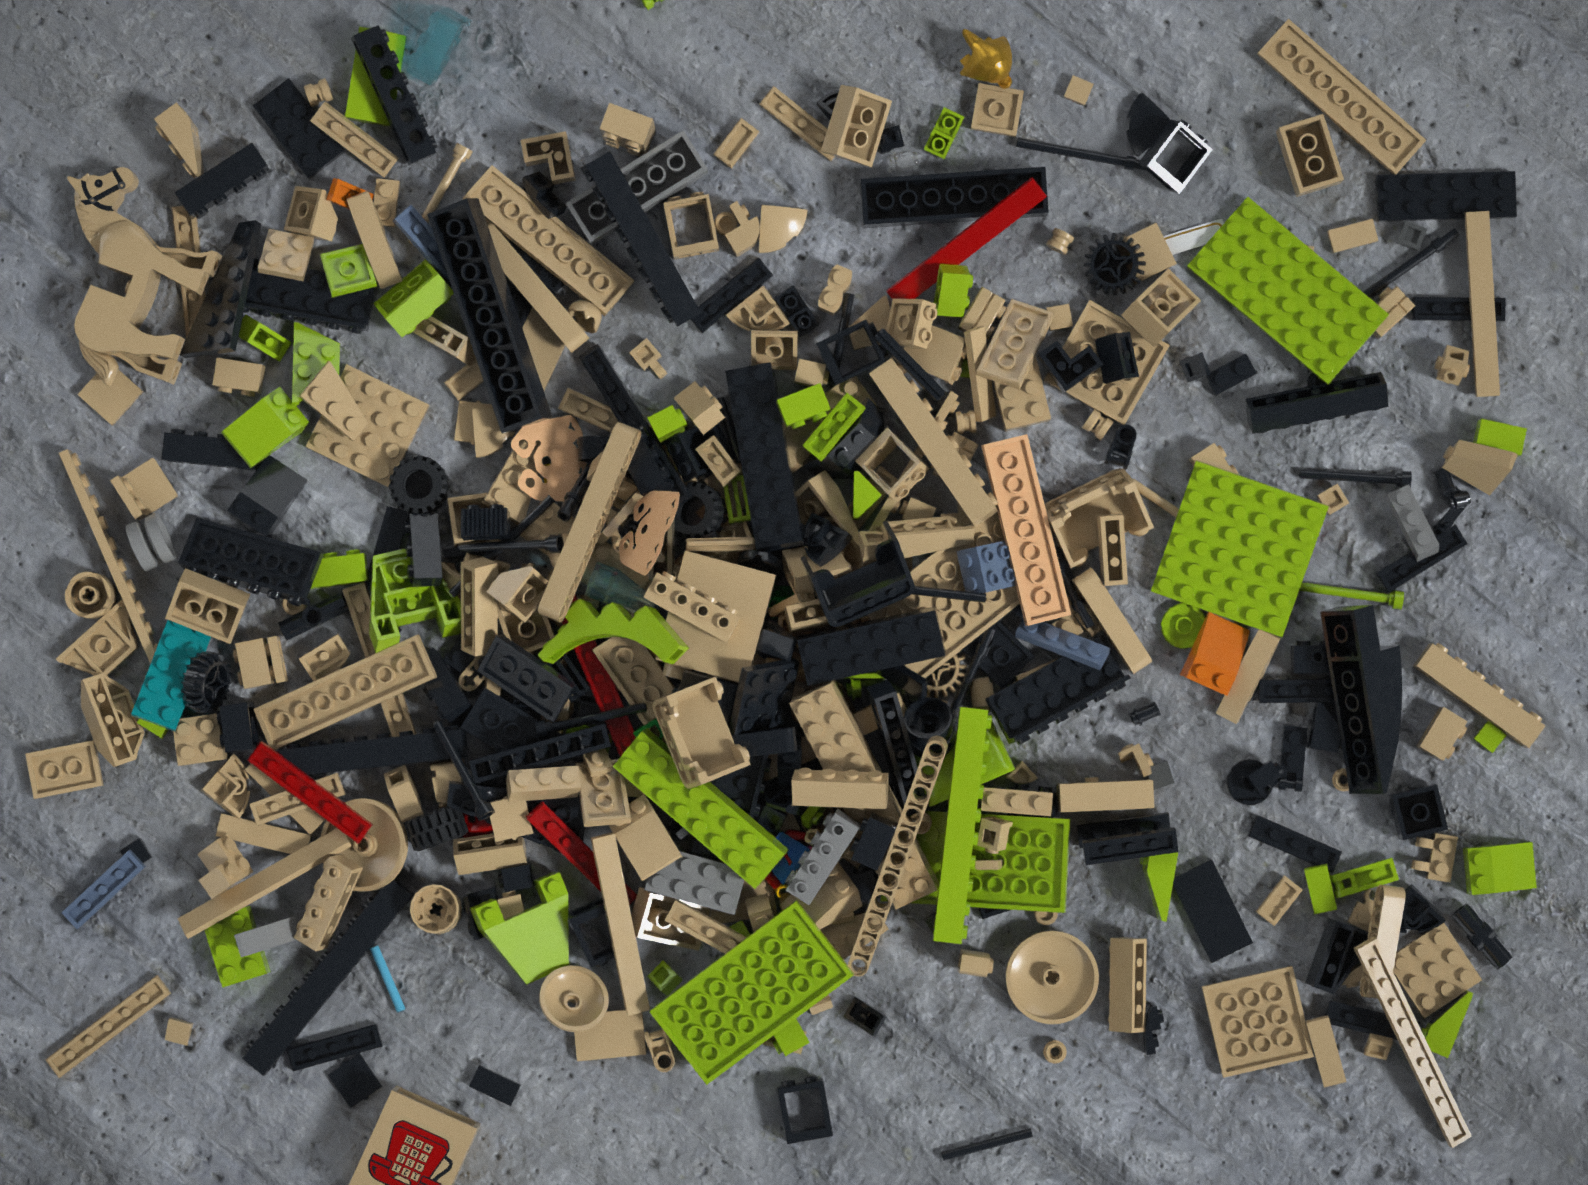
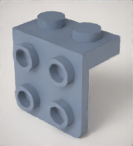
[956,541,1016,593]

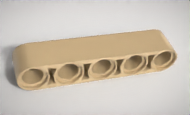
[1072,568,1152,674]
[1360,885,1406,999]

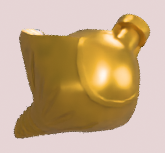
[960,29,1012,89]

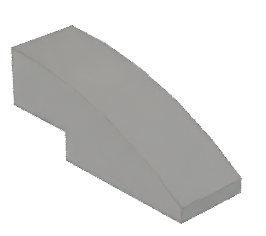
[234,916,297,957]

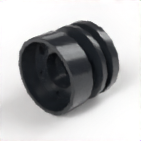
[904,697,956,758]

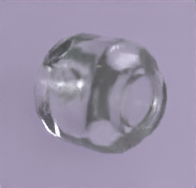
[886,146,922,176]

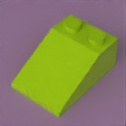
[221,387,309,468]
[1463,842,1537,895]
[1140,852,1178,922]

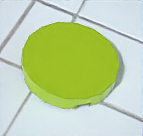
[1161,603,1206,649]

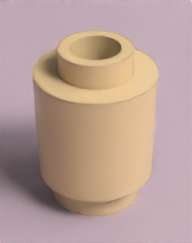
[970,677,994,710]

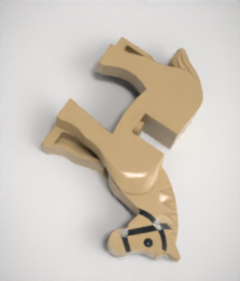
[67,167,223,386]

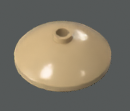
[539,965,609,1032]

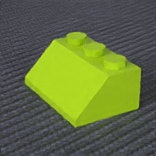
[373,259,454,338]

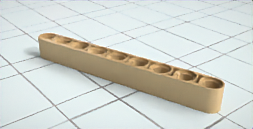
[538,422,641,622]

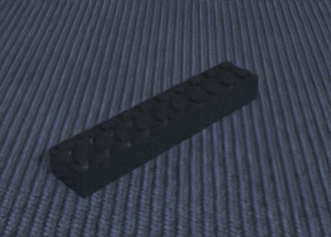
[427,198,553,434]

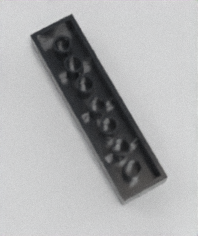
[581,147,701,327]
[860,167,1049,228]
[725,362,805,553]

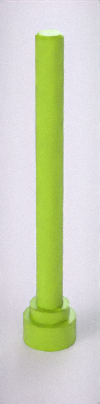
[1299,582,1404,610]

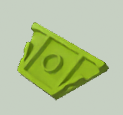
[292,322,340,406]

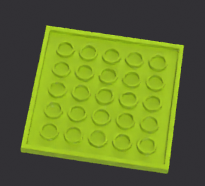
[1151,460,1329,637]

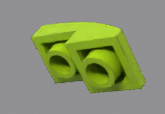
[924,107,965,159]

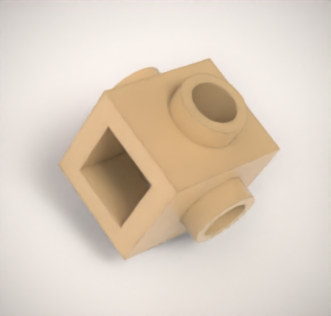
[1434,345,1470,386]

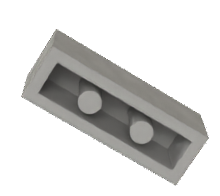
[1387,484,1439,562]

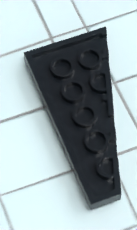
[447,781,585,854]

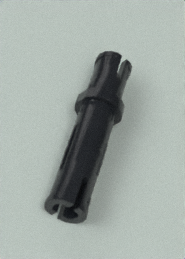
[557,461,592,522]

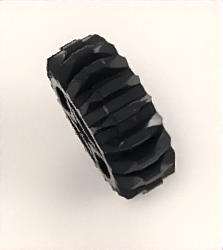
[1083,233,1146,296]
[181,651,232,714]

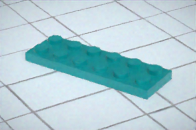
[131,620,211,731]

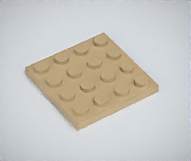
[1044,300,1170,425]
[305,364,430,488]
[1201,966,1314,1078]

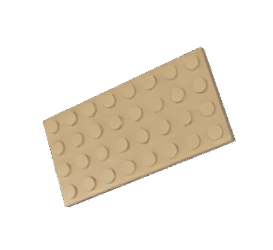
[865,505,1061,678]

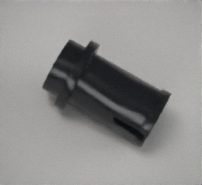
[1129,702,1161,726]

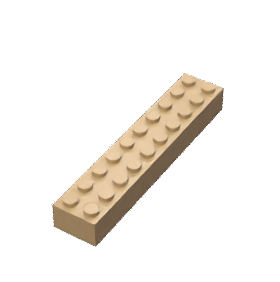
[789,680,939,909]

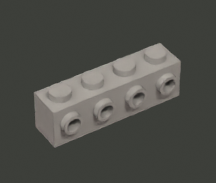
[785,808,861,905]

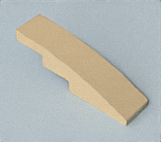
[347,191,402,289]
[1216,629,1281,724]

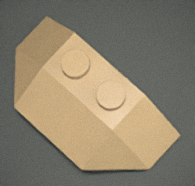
[81,673,145,767]

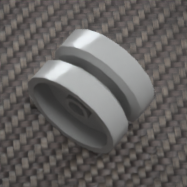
[125,512,177,572]

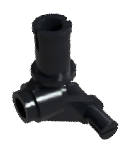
[1433,468,1471,534]

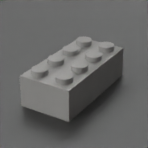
[645,850,744,915]

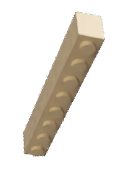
[869,358,998,527]

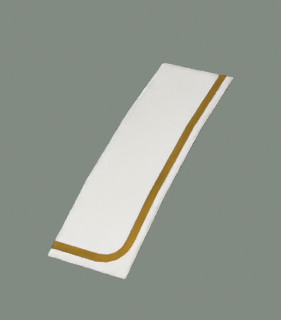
[1163,219,1224,255]

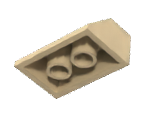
[821,85,892,167]
[165,568,250,644]

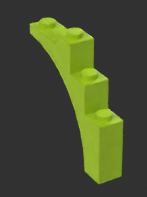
[538,599,689,664]

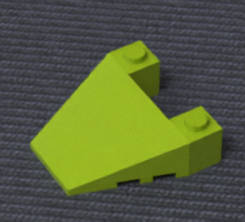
[369,548,461,653]
[470,872,569,985]

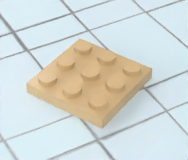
[1393,923,1482,1019]

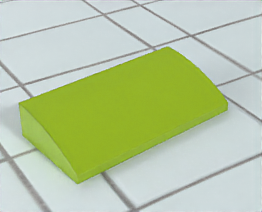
[345,27,406,127]

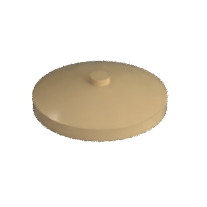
[321,798,408,891]
[1005,930,1099,1024]

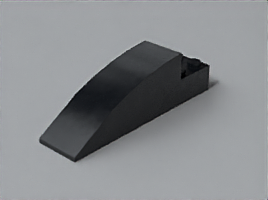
[1320,605,1402,794]

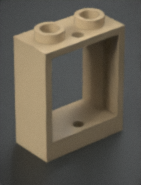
[663,192,719,260]
[856,428,930,502]

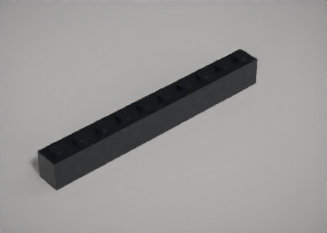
[242,879,414,1076]

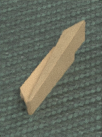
[859,516,975,566]

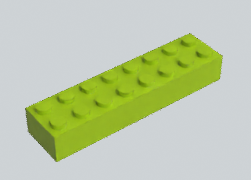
[613,728,789,889]

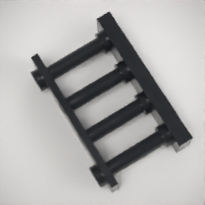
[1077,812,1179,865]

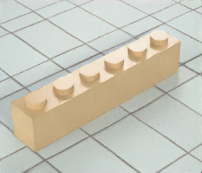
[1413,643,1545,748]

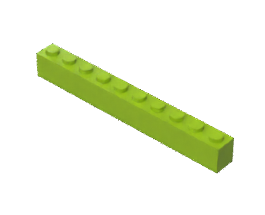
[933,707,992,944]

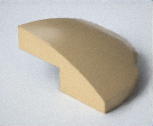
[759,205,808,253]
[726,285,790,331]
[472,408,516,458]
[201,754,250,819]

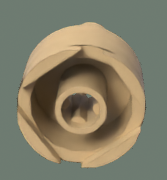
[65,572,116,619]
[430,759,466,808]

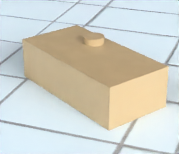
[1056,777,1154,812]

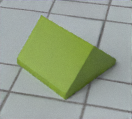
[853,471,882,520]

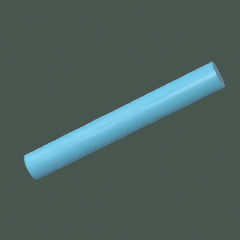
[370,945,406,1013]

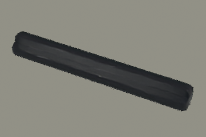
[874,328,945,401]

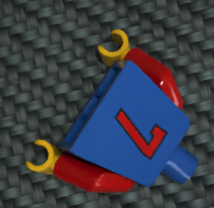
[764,829,812,897]

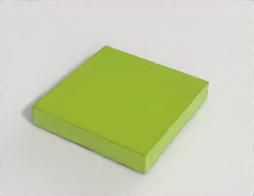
[320,244,377,297]

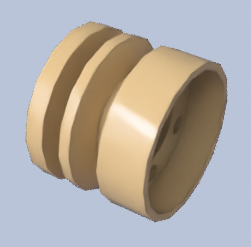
[410,884,462,934]

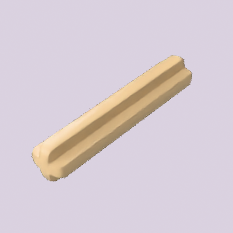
[686,537,755,552]

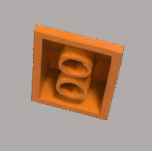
[1180,612,1250,696]

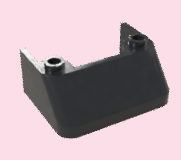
[801,520,915,627]

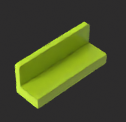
[802,393,866,462]

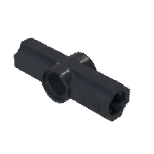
[278,592,349,641]
[1451,903,1512,970]

